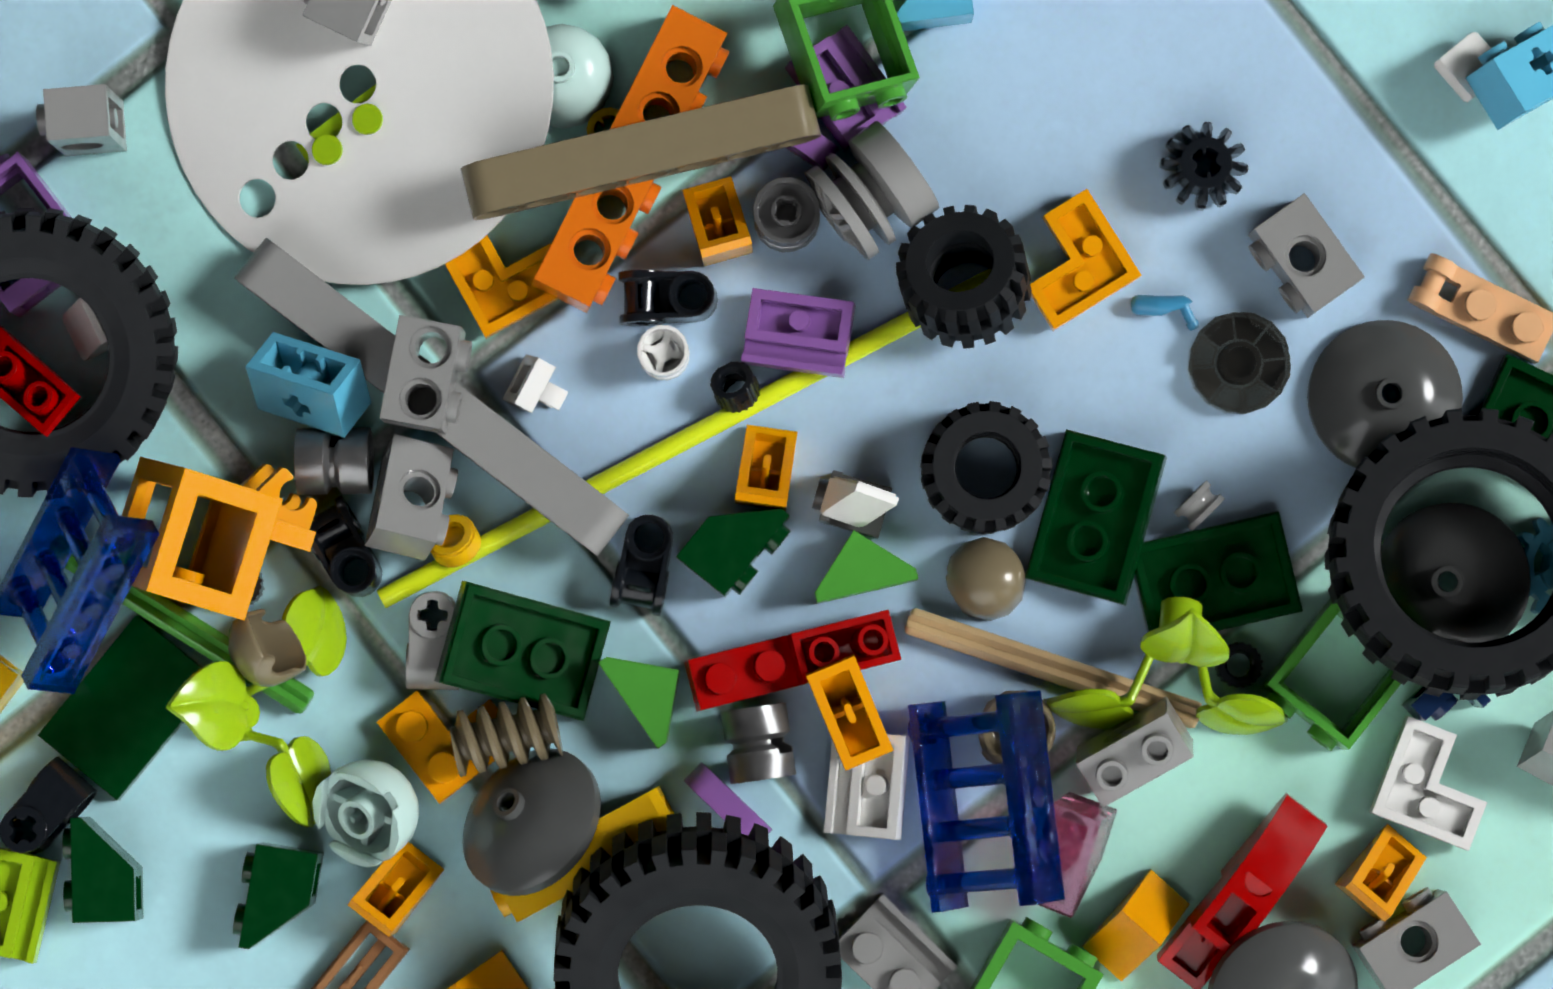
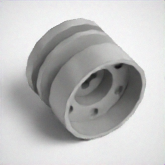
[804,121,939,260]

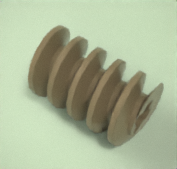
[450,693,564,777]

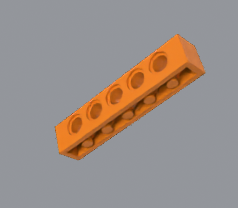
[532,5,730,313]

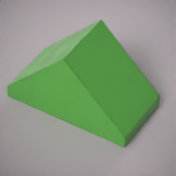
[815,530,918,604]
[599,657,680,749]

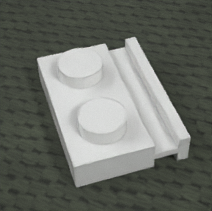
[824,734,910,840]

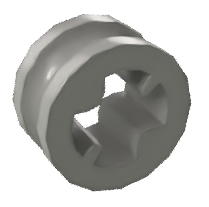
[1174,480,1225,531]

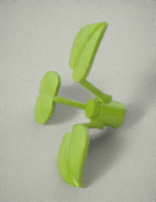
[166,585,347,828]
[1043,597,1288,735]

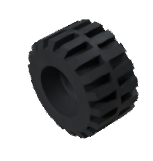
[896,205,1032,349]
[920,401,1053,534]

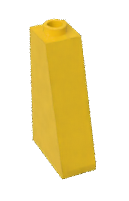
[490,786,675,922]

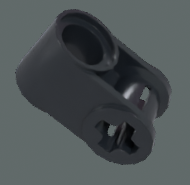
[619,270,718,326]
[310,495,382,597]
[609,515,673,616]
[0,756,97,854]

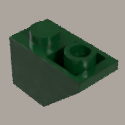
[676,508,791,597]
[62,817,144,923]
[233,842,324,949]

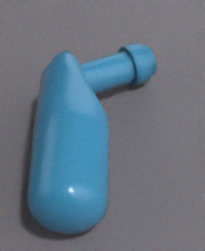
[1130,295,1199,331]

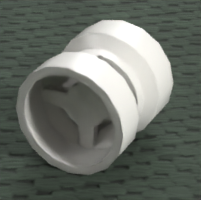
[637,325,690,381]

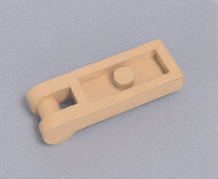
[1408,253,1553,364]

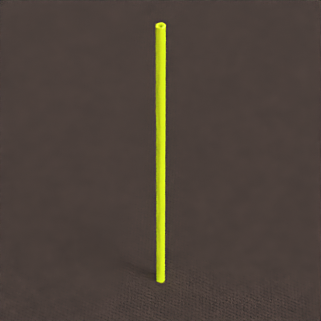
[377,268,991,608]

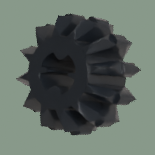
[1159,122,1248,211]

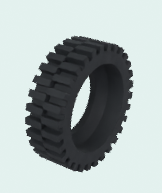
[0,208,178,497]
[553,812,842,989]

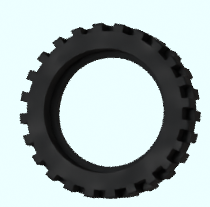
[1325,408,1553,700]

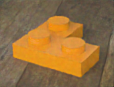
[1030,189,1142,331]
[445,235,558,339]
[376,690,497,804]

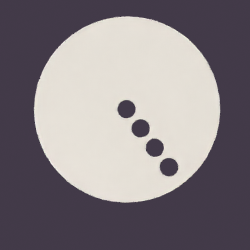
[165,0,554,285]

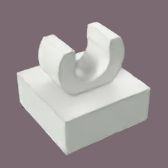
[502,354,568,413]

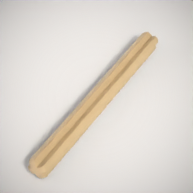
[905,608,1202,728]

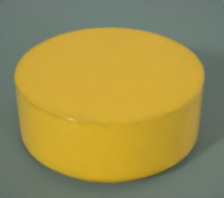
[430,514,481,567]

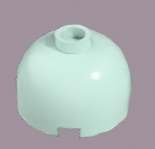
[546,24,614,129]
[312,759,419,868]

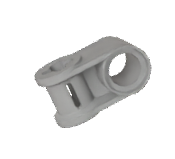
[406,591,459,690]

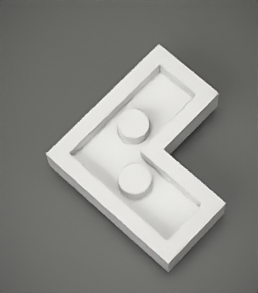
[1369,716,1487,851]

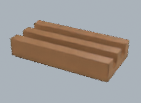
[311,920,410,989]

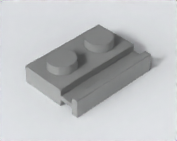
[839,893,958,989]

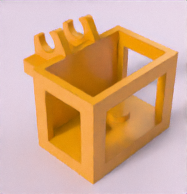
[103,457,317,621]

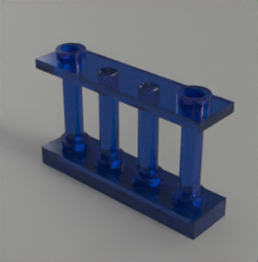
[0,447,159,694]
[908,690,1065,913]

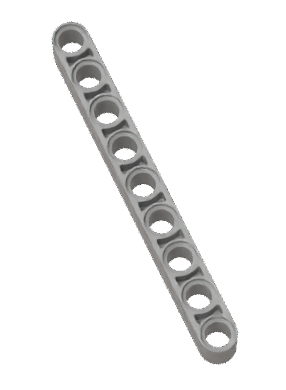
[234,238,629,557]

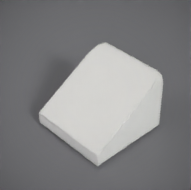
[1434,32,1491,103]
[63,298,109,361]
[820,476,899,527]

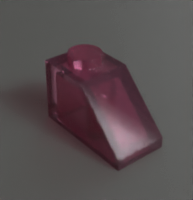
[1023,792,1117,918]

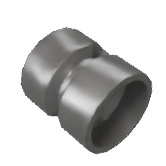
[753,177,820,252]
[294,427,374,495]
[720,703,796,784]

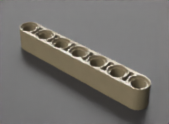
[461,85,821,220]

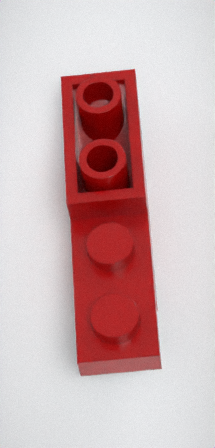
[0,325,81,437]
[684,609,901,712]
[1157,793,1328,989]

